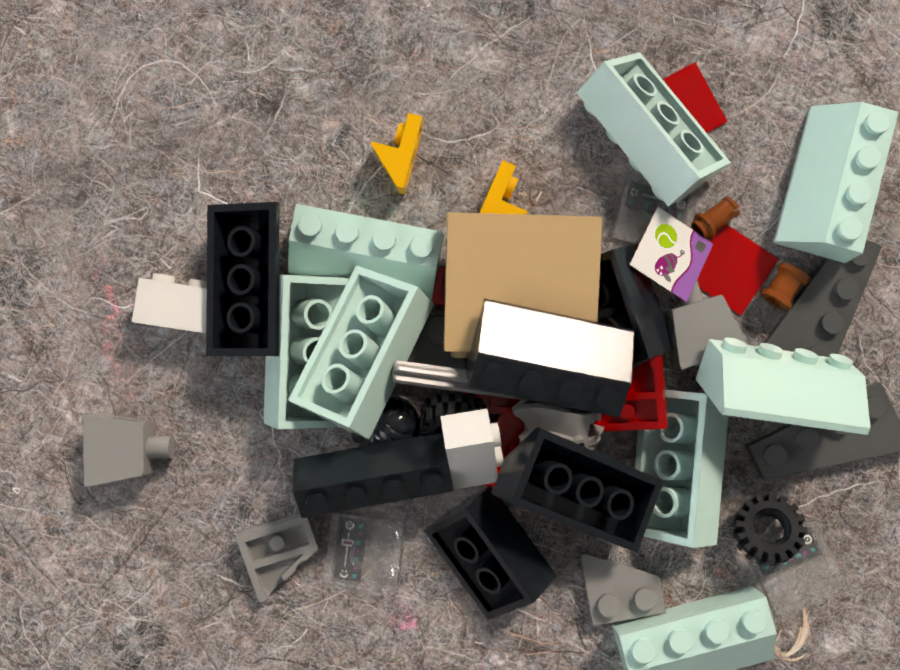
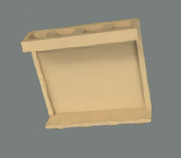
[442,212,602,358]

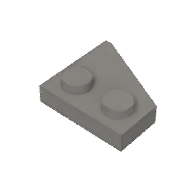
[236,513,320,603]
[579,551,666,626]

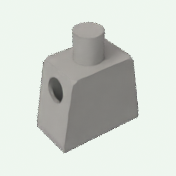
[664,281,748,370]
[83,413,175,487]

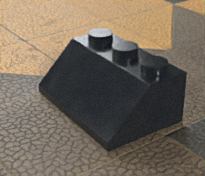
[597,243,674,363]
[424,485,557,620]

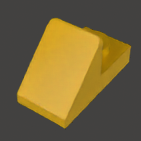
[370,113,424,195]
[480,160,528,214]

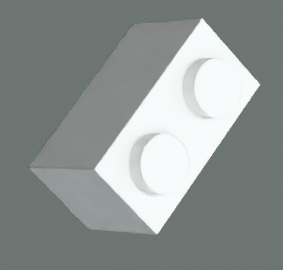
[132,273,207,334]
[441,408,504,490]

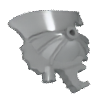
[512,399,604,451]

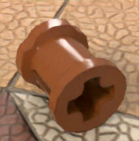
[760,262,810,311]

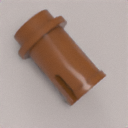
[691,196,740,239]

